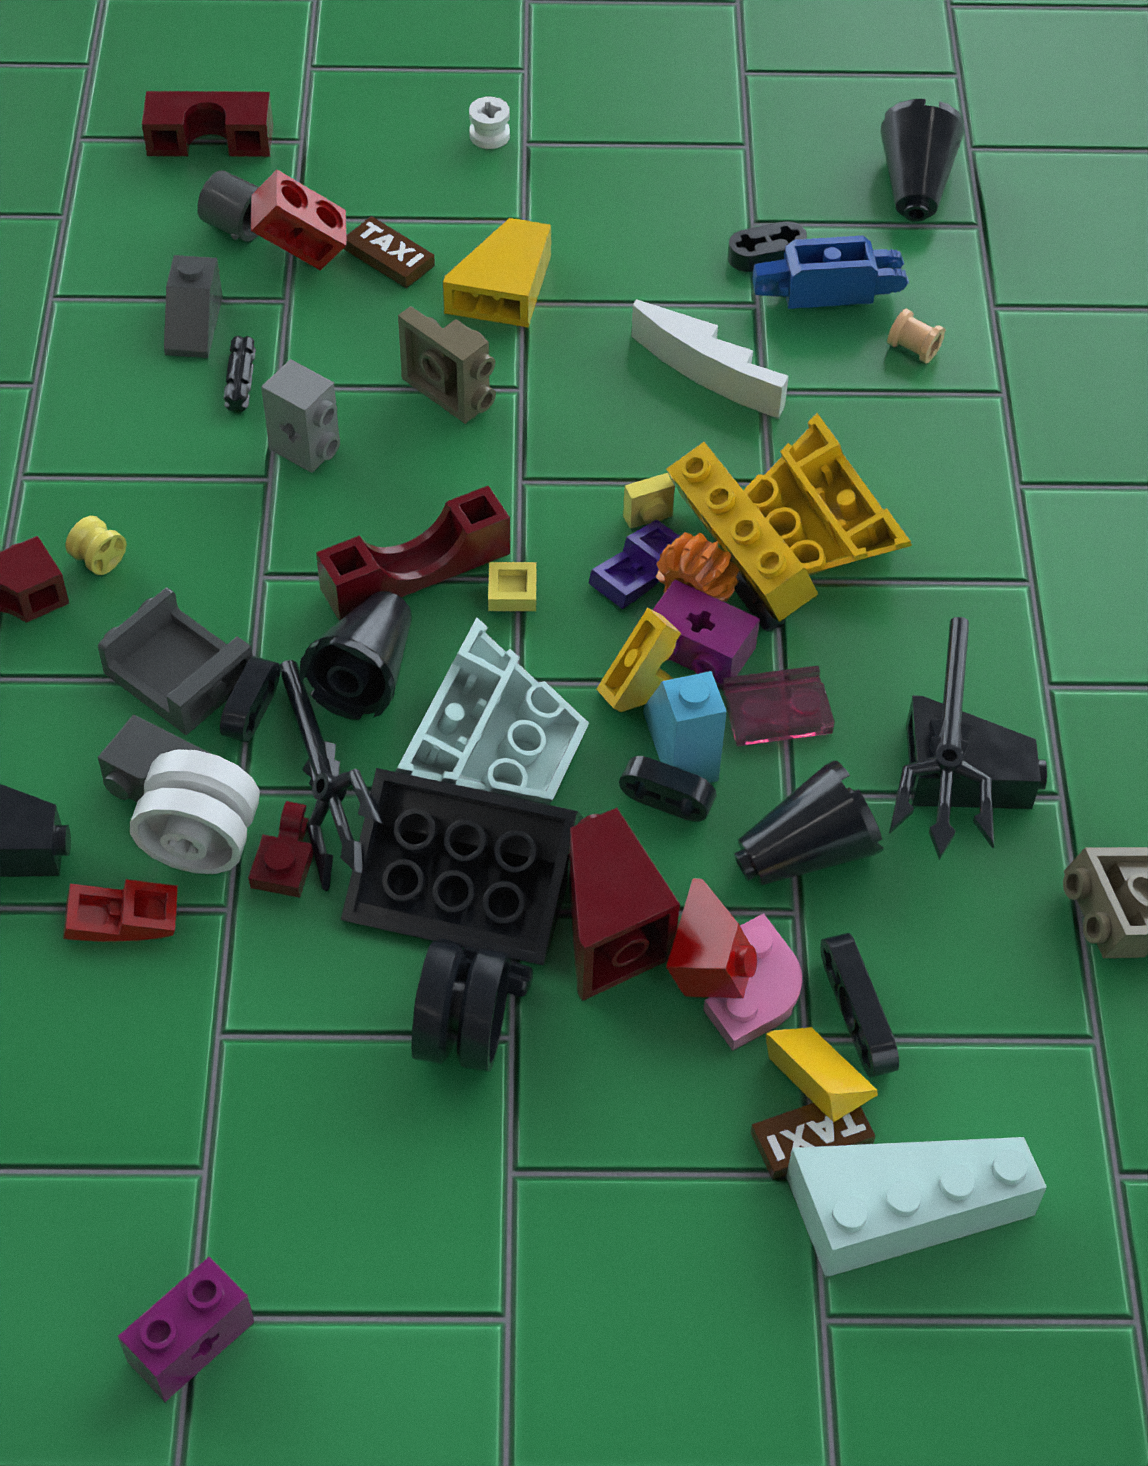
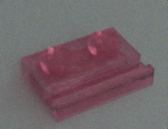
[722,665,835,746]

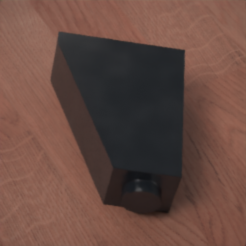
[906,696,1047,809]
[0,784,71,877]

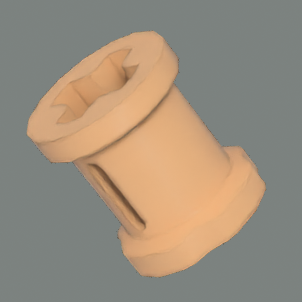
[887,309,945,364]

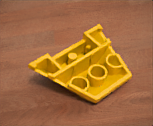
[744,413,912,576]

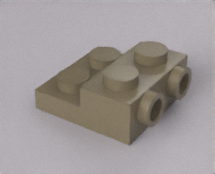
[398,306,496,424]
[1063,847,1148,958]

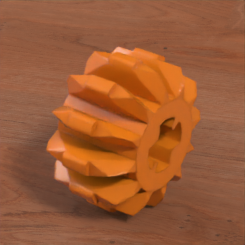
[656,532,739,602]

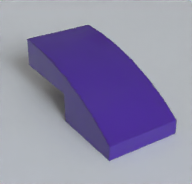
[588,519,680,609]

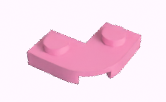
[704,913,802,1051]

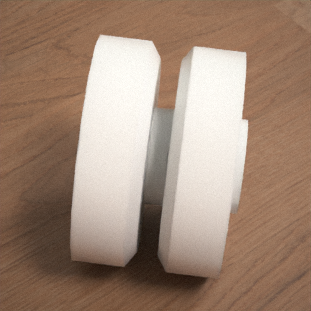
[130,750,260,874]

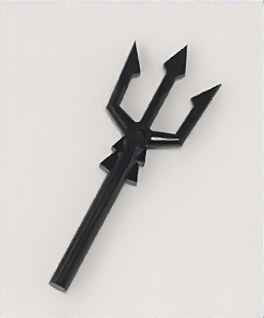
[889,617,994,860]
[280,660,383,891]

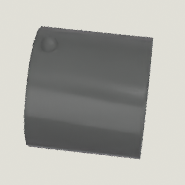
[197,171,259,242]

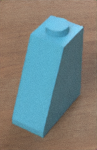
[643,671,727,783]

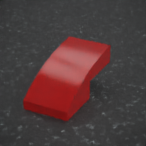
[63,879,178,942]

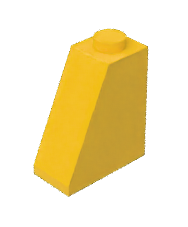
[443,218,551,327]

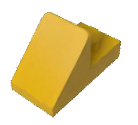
[596,608,681,712]

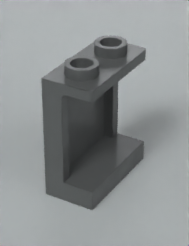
[98,588,253,735]

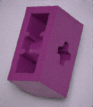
[653,579,760,687]
[118,1256,254,1402]

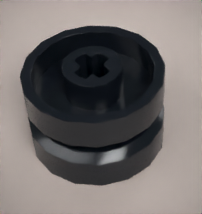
[411,941,510,1072]

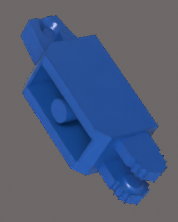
[752,235,909,309]

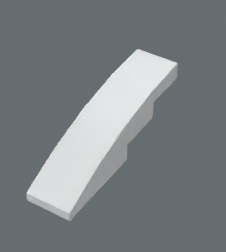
[631,299,789,419]

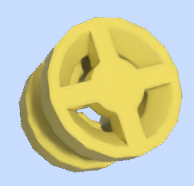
[65,516,127,575]

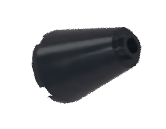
[880,99,964,222]
[299,591,412,720]
[734,760,884,885]

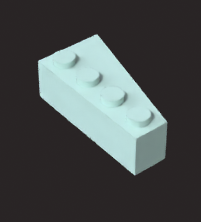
[786,1137,1047,1277]

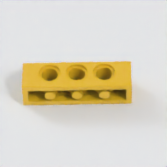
[666,442,818,622]

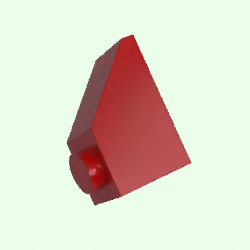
[666,878,757,999]

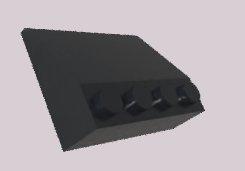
[341,768,584,966]

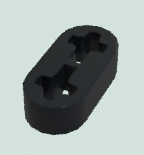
[728,221,807,272]
[220,656,280,742]
[619,756,717,822]

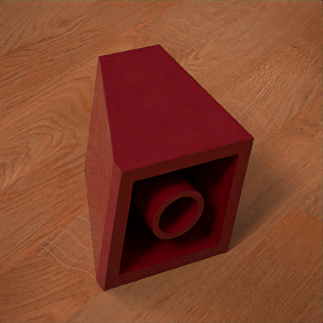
[569,808,680,1001]

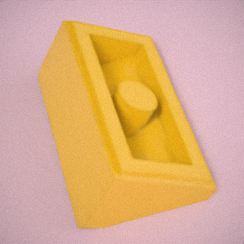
[765,1027,878,1122]

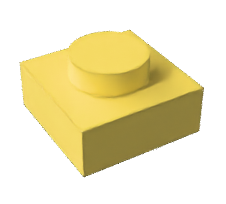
[623,473,675,529]
[488,562,536,611]

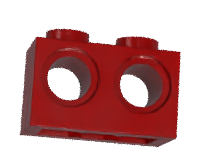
[251,170,347,271]

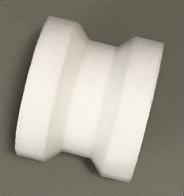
[469,97,510,149]

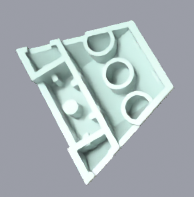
[395,617,589,804]

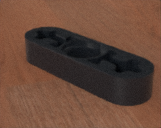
[820,933,899,1077]

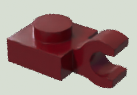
[248,801,314,898]

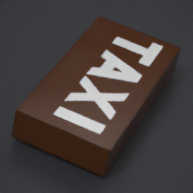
[344,216,435,288]
[750,1103,875,1180]

